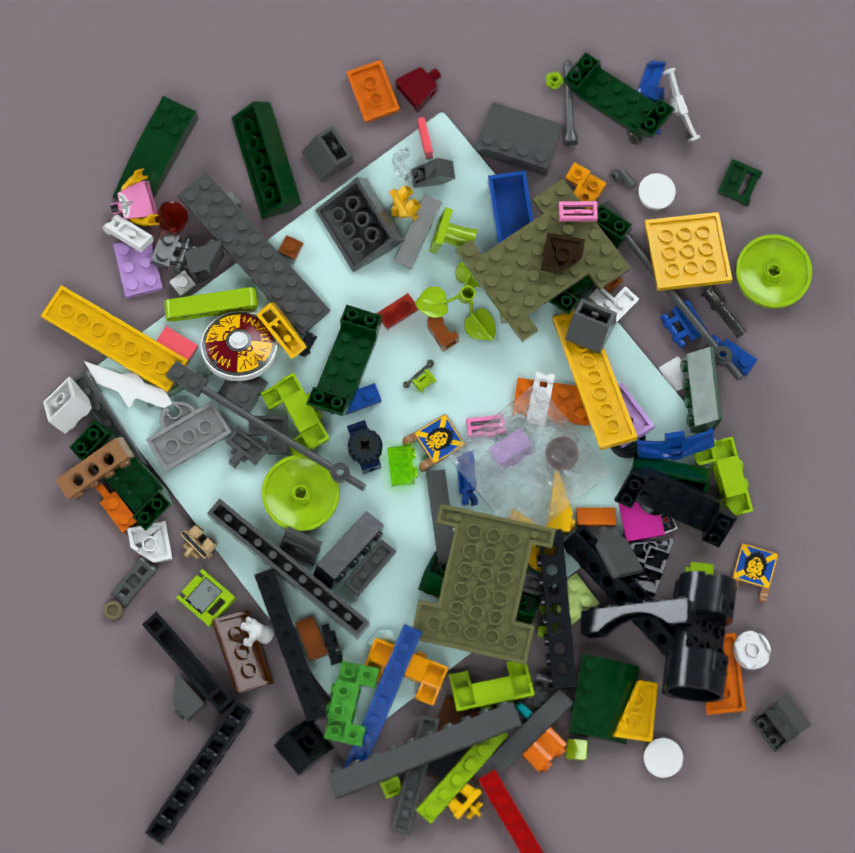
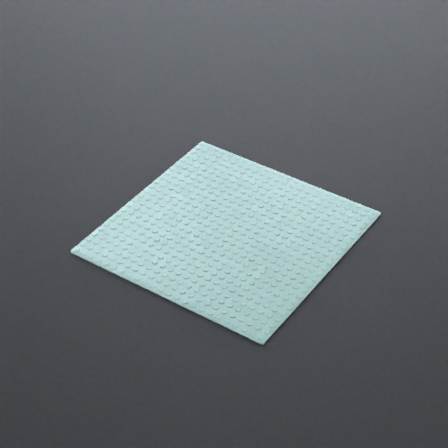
[88,112,716,726]

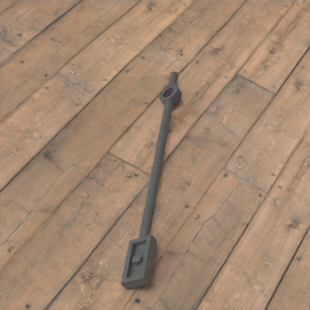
[597,200,743,380]
[166,361,367,491]

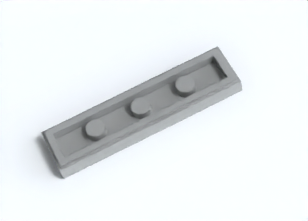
[394,195,442,269]

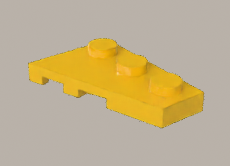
[613,680,658,742]

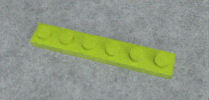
[415,733,509,824]

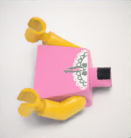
[110,168,160,227]

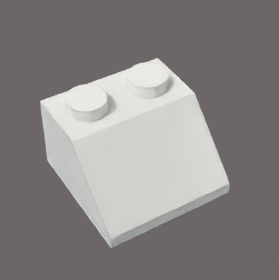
[43,377,92,434]

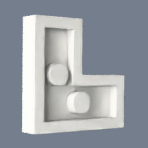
[587,286,639,323]

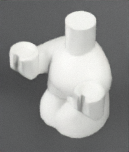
[241,617,274,647]

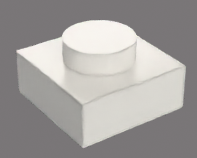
[169,270,196,297]

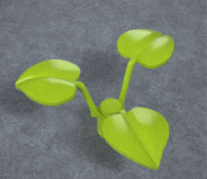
[415,262,496,341]

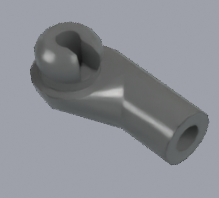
[609,170,636,190]

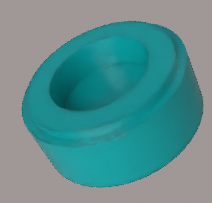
[515,701,533,720]

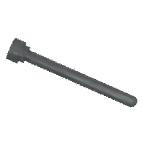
[563,61,578,146]

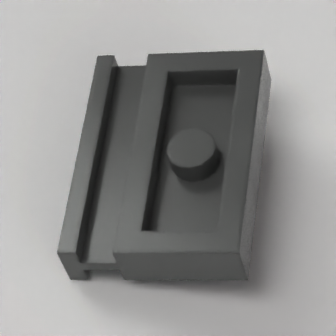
[280,526,323,566]

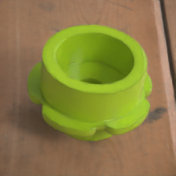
[546,72,564,89]

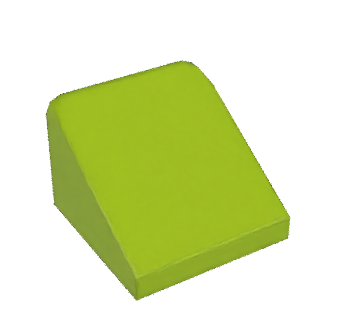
[566,739,588,761]
[379,776,402,799]

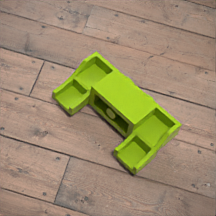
[261,372,330,455]
[693,436,753,516]
[449,662,534,712]

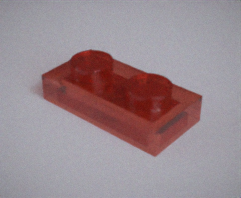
[377,293,418,330]

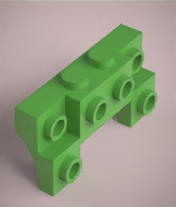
[324,661,380,747]

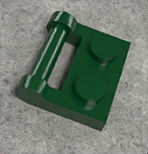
[717,159,763,207]

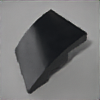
[631,538,675,597]

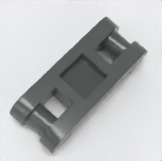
[111,557,158,607]

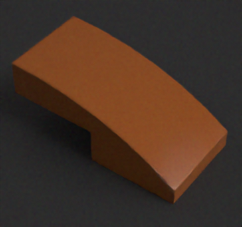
[295,616,328,662]

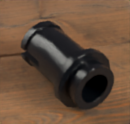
[299,332,317,357]

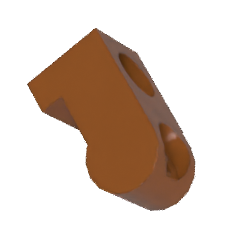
[427,317,459,352]

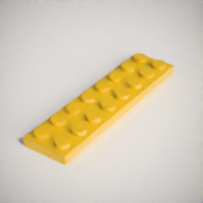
[40,285,189,393]
[552,311,637,451]

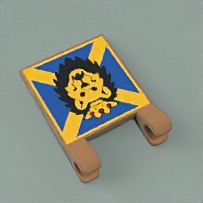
[402,414,466,472]
[732,543,779,603]

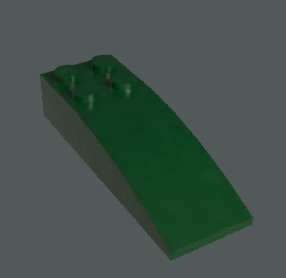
[113,96,198,201]

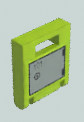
[176,569,237,628]

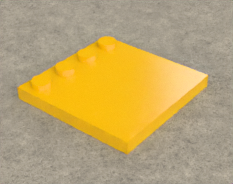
[644,212,732,291]

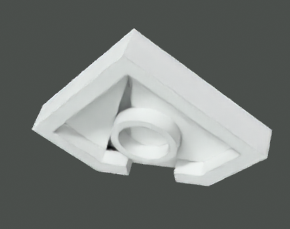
[127,521,173,563]

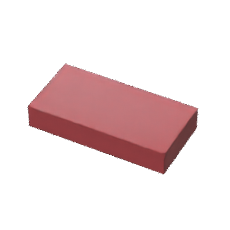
[417,117,433,159]
[156,326,198,361]

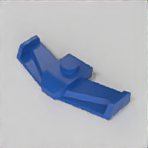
[637,61,666,135]
[636,428,714,460]

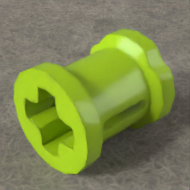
[411,369,437,394]

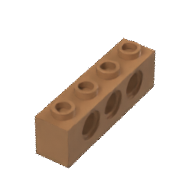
[55,437,135,500]

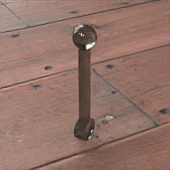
[403,360,434,388]

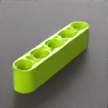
[164,287,258,322]

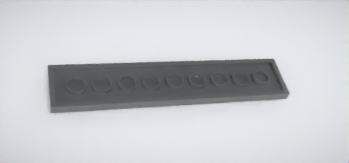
[178,172,330,336]

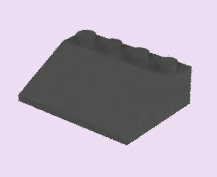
[476,102,564,176]
[315,177,405,272]

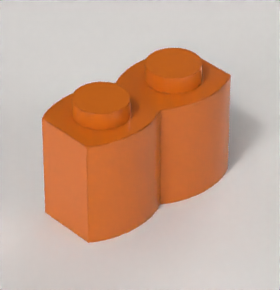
[522,727,567,773]

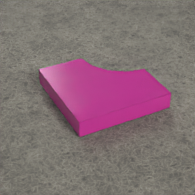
[618,502,665,542]

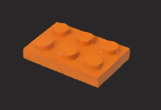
[346,60,400,124]

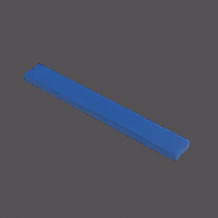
[343,624,423,769]

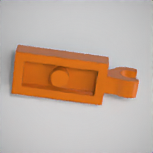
[96,483,137,534]

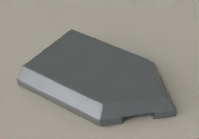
[595,526,644,579]

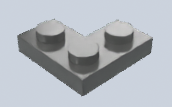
[248,415,288,455]

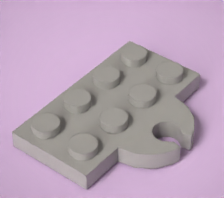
[146,401,232,473]

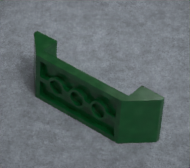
[563,52,675,138]
[549,204,632,315]
[306,304,383,416]
[69,420,172,531]

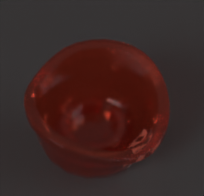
[155,201,188,233]

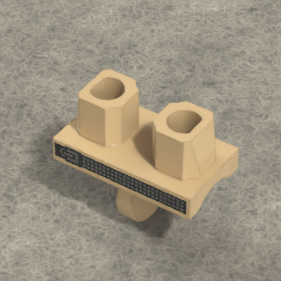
[180,525,217,560]

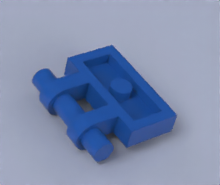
[660,300,708,349]

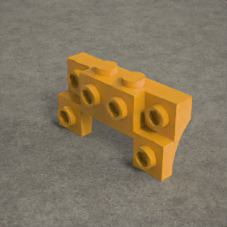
[565,162,606,210]
[365,637,448,706]

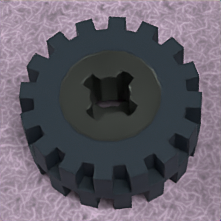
[348,428,383,465]

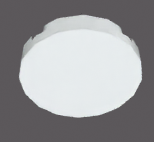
[638,173,676,211]
[733,631,771,670]
[643,738,683,778]

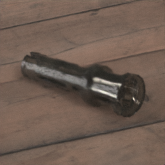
[700,285,747,339]

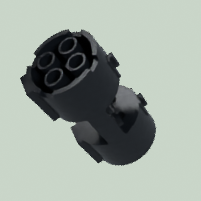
[661,571,737,703]

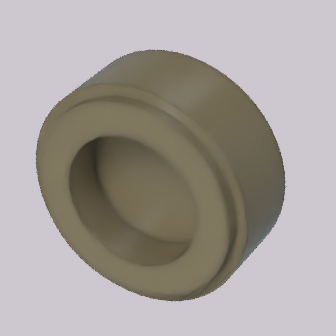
[103,601,124,621]

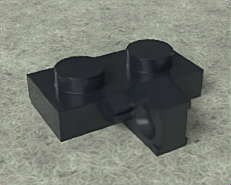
[322,623,343,666]

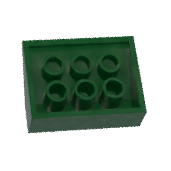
[568,654,639,745]

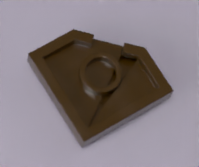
[541,232,585,274]

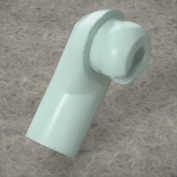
[366,630,397,647]

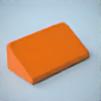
[576,508,616,527]

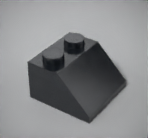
[274,720,333,776]

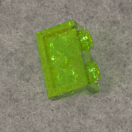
[387,443,418,487]

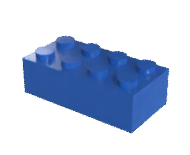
[487,171,533,244]

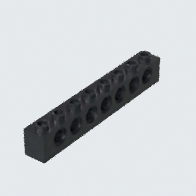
[564,525,676,657]
[536,529,577,689]
[254,568,327,724]
[144,699,254,845]

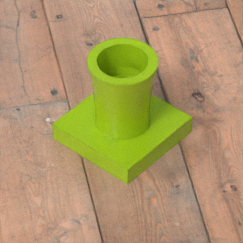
[429,207,477,254]

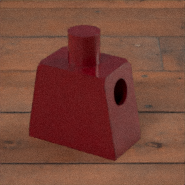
[395,67,442,113]

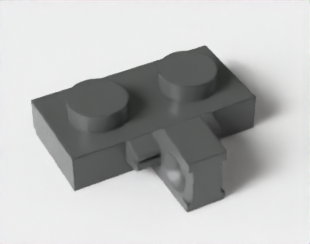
[225,427,268,469]

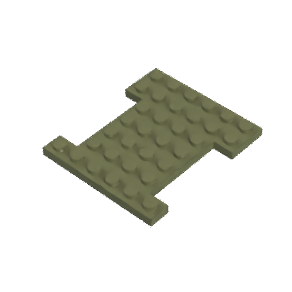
[455,179,631,343]
[413,504,556,665]

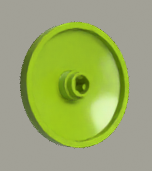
[735,234,812,309]
[262,455,340,532]

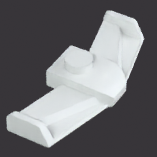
[663,68,700,142]

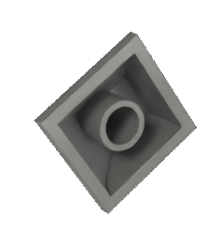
[218,377,268,413]

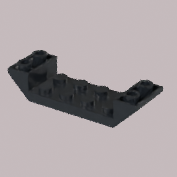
[614,467,737,548]

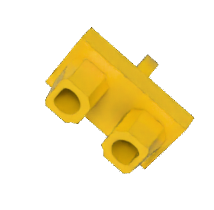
[389,185,421,221]
[448,784,483,820]

